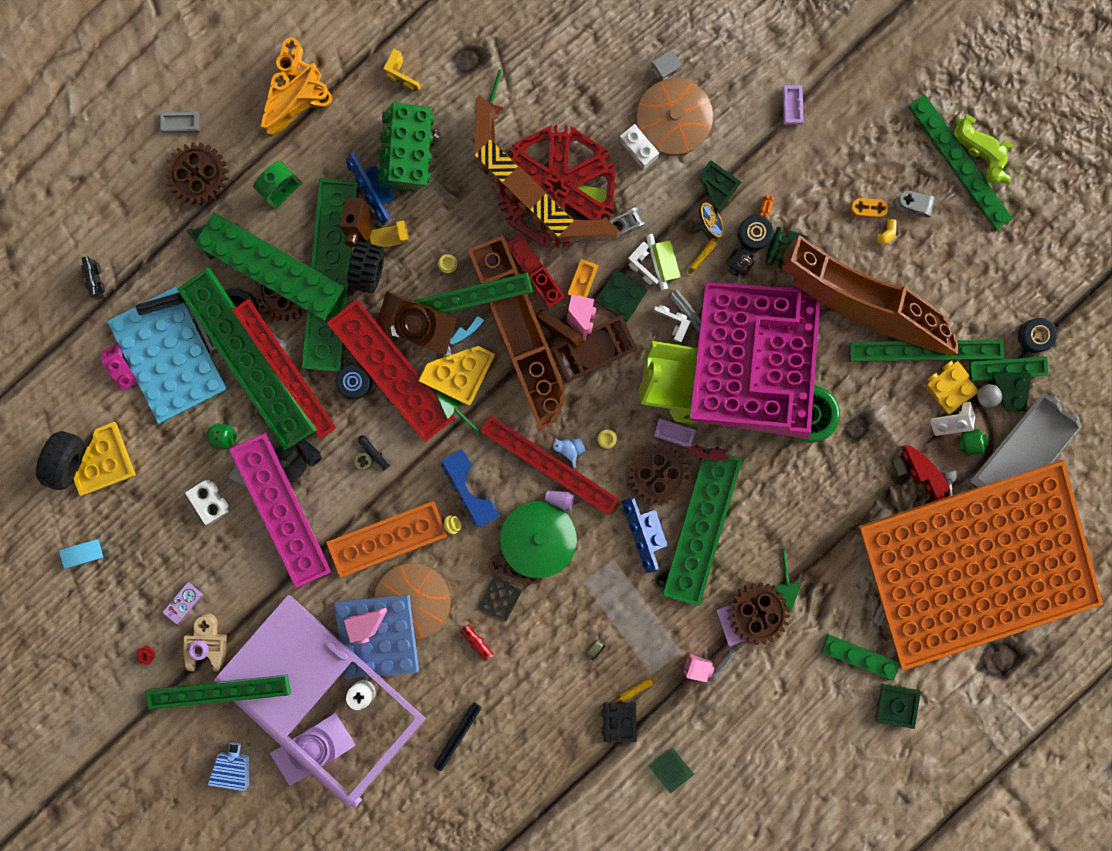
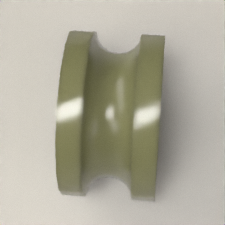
[354,453,372,470]

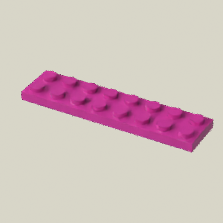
[229,432,332,588]

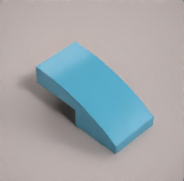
[450,316,485,346]
[59,539,103,569]

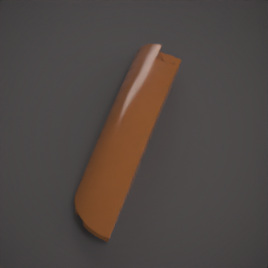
[467,235,564,430]
[781,235,958,356]

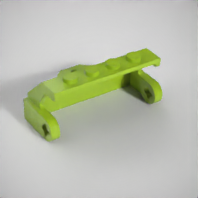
[638,341,698,424]

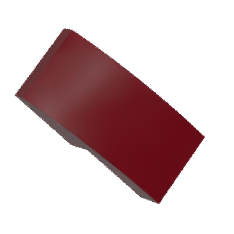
[686,444,729,461]

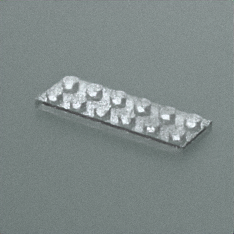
[582,559,682,675]

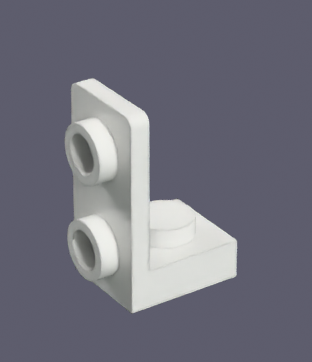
[627,241,659,286]
[653,305,690,344]
[930,402,975,436]

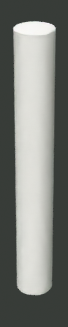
[646,234,668,291]

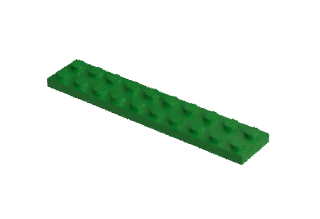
[302,178,358,372]
[177,268,317,451]

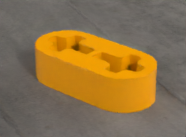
[850,198,888,218]

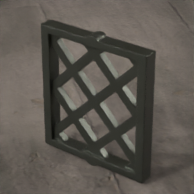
[479,576,522,622]

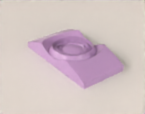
[270,712,356,786]

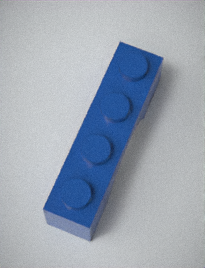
[441,449,500,527]

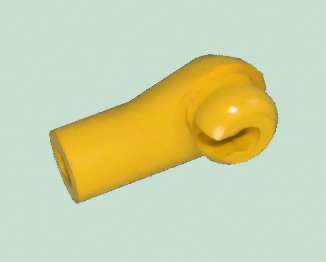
[876,219,897,245]

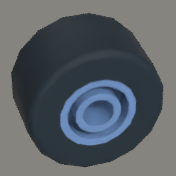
[336,364,372,399]

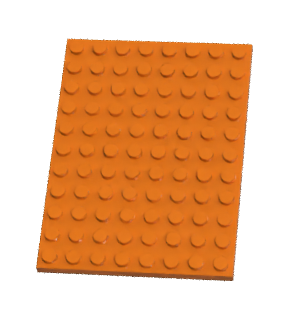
[858,460,1103,671]

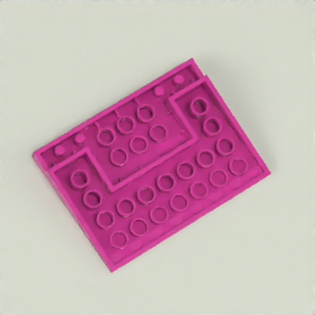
[690,282,820,439]

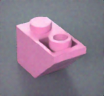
[566,295,596,341]

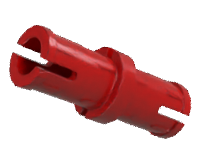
[460,624,494,662]

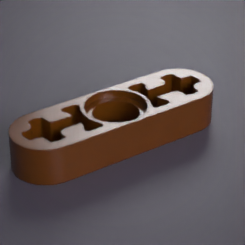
[536,309,583,348]
[489,555,542,584]

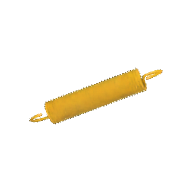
[687,238,720,275]
[615,677,658,702]

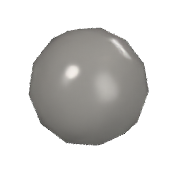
[977,384,1002,408]

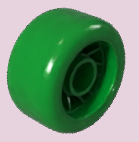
[790,385,840,443]

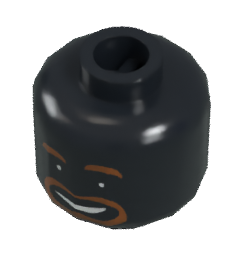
[726,247,755,277]

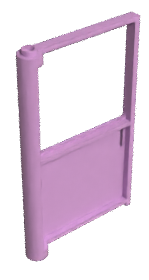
[213,595,426,809]

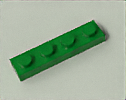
[969,357,1049,381]
[821,634,900,681]

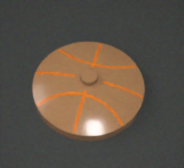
[636,78,713,156]
[374,563,451,640]

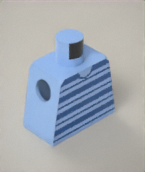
[208,742,249,791]

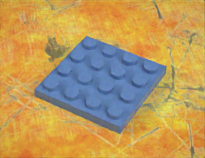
[334,595,419,679]

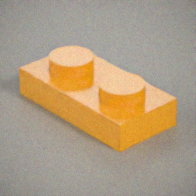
[567,259,599,298]

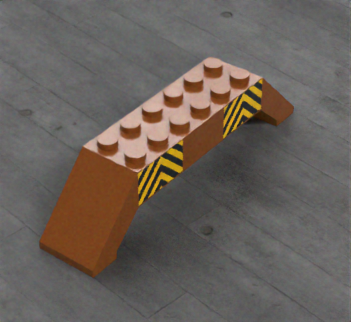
[474,95,620,243]

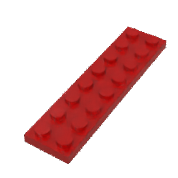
[327,299,455,442]

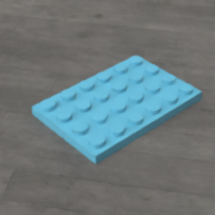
[107,287,228,424]

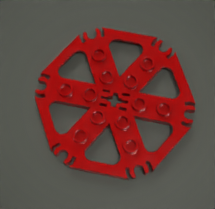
[498,125,616,248]

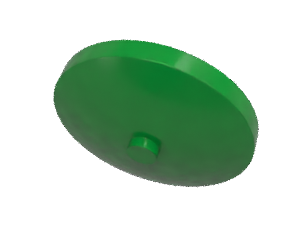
[500,501,577,579]

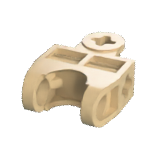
[184,614,227,672]

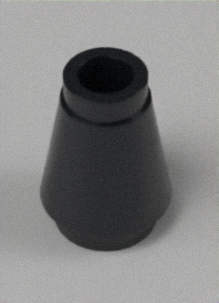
[295,439,322,467]

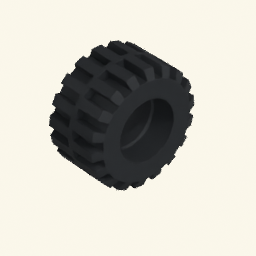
[347,241,384,294]

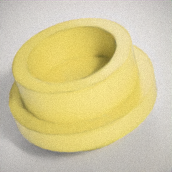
[438,254,457,274]
[598,430,617,449]
[444,515,461,535]

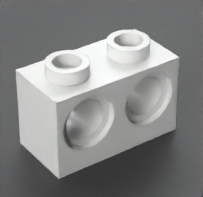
[619,124,659,170]
[185,480,229,525]

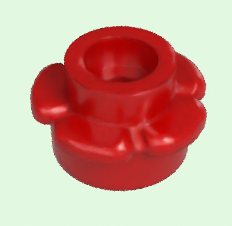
[136,646,155,665]

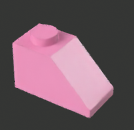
[344,608,387,644]
[683,653,714,682]

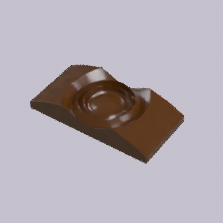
[376,291,458,355]
[552,315,638,382]

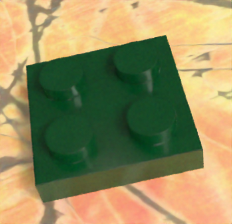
[595,269,648,322]
[875,683,921,729]

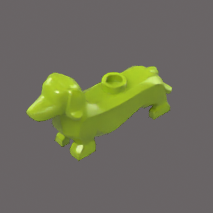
[954,114,1013,185]

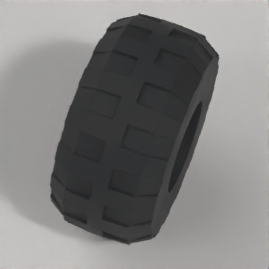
[35,431,85,490]

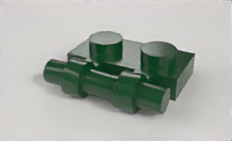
[766,227,808,269]

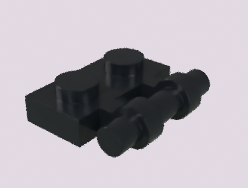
[81,257,105,300]
[601,702,637,742]

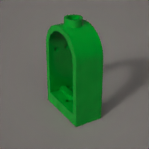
[253,161,303,210]

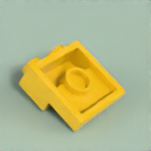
[924,361,978,415]

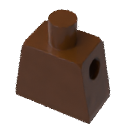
[340,198,377,247]

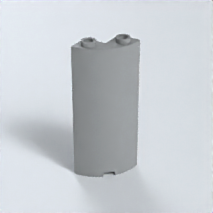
[970,393,1082,488]

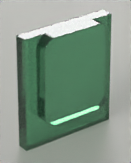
[649,747,694,794]

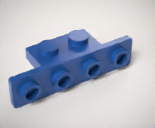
[346,152,395,226]
[622,497,668,573]

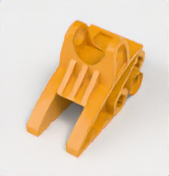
[261,38,332,136]

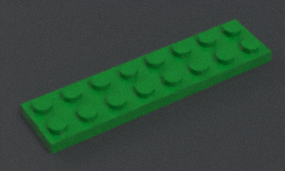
[194,212,345,321]
[662,448,742,606]

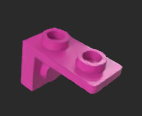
[101,343,138,391]

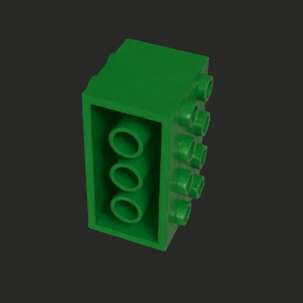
[378,102,434,192]

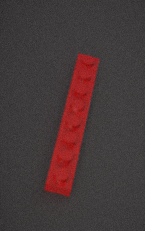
[232,299,337,439]
[480,415,619,515]

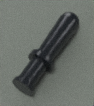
[358,435,391,471]

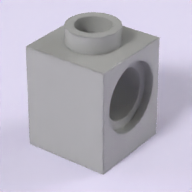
[651,49,682,81]

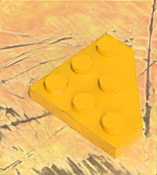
[418,346,495,406]
[73,422,136,496]

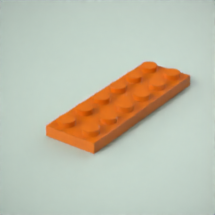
[326,501,448,578]

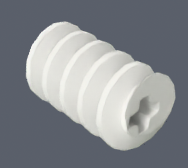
[346,680,375,710]

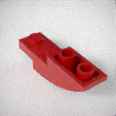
[507,233,565,308]
[901,445,950,502]

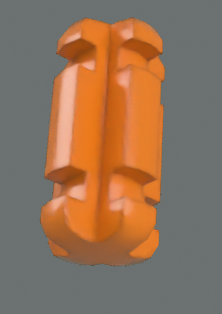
[758,195,774,218]

